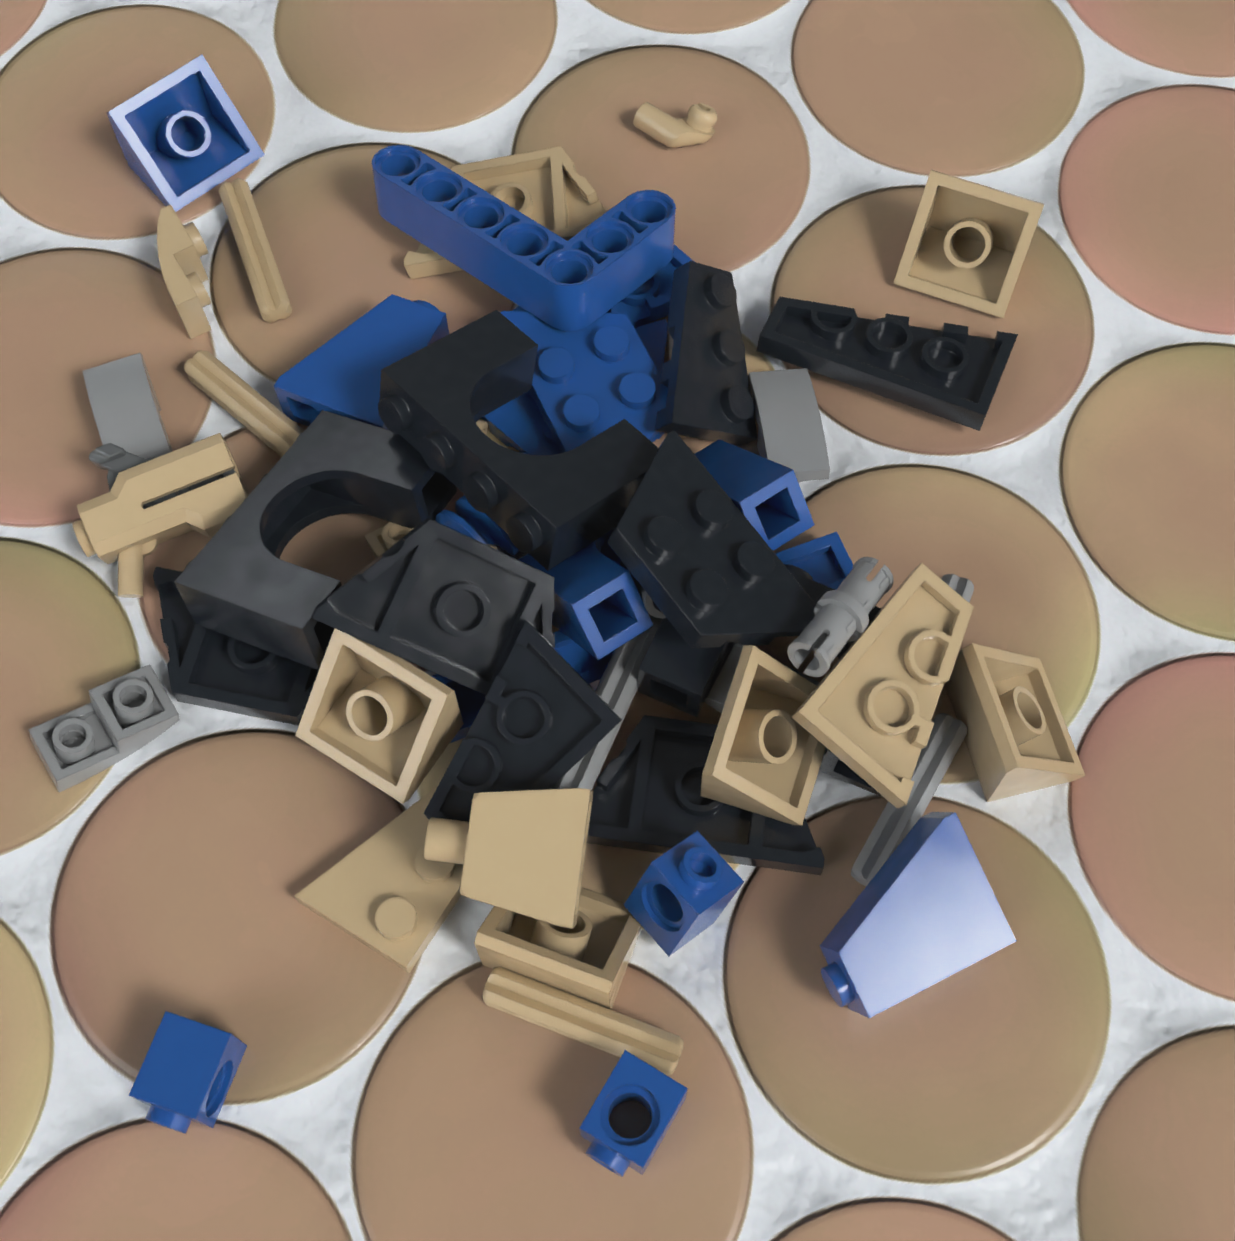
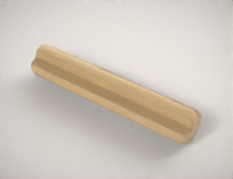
[219,178,292,323]
[184,350,304,457]
[482,967,683,1075]

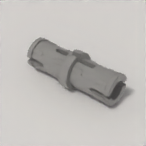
[787,557,894,677]

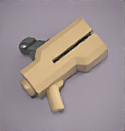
[73,433,249,598]

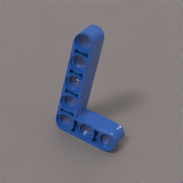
[371,145,676,331]

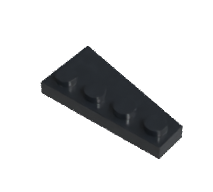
[756,297,1018,431]

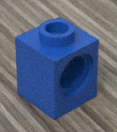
[624,831,744,956]
[128,1011,247,1134]
[579,1050,688,1177]

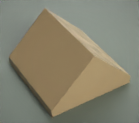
[893,170,1044,318]
[295,628,464,804]
[945,643,1085,802]
[701,645,826,826]
[474,887,642,1010]

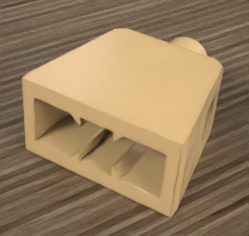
[424,788,593,928]

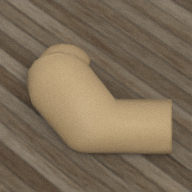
[633,102,717,148]

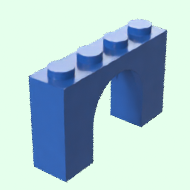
[518,439,815,660]

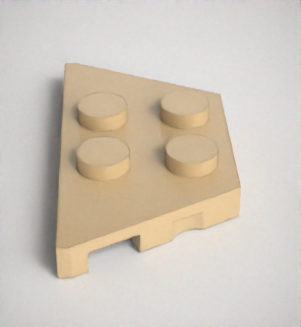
[404,146,607,279]

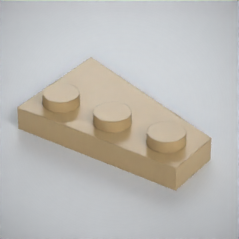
[792,563,974,809]
[294,786,463,973]

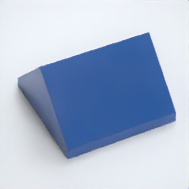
[106,54,265,212]

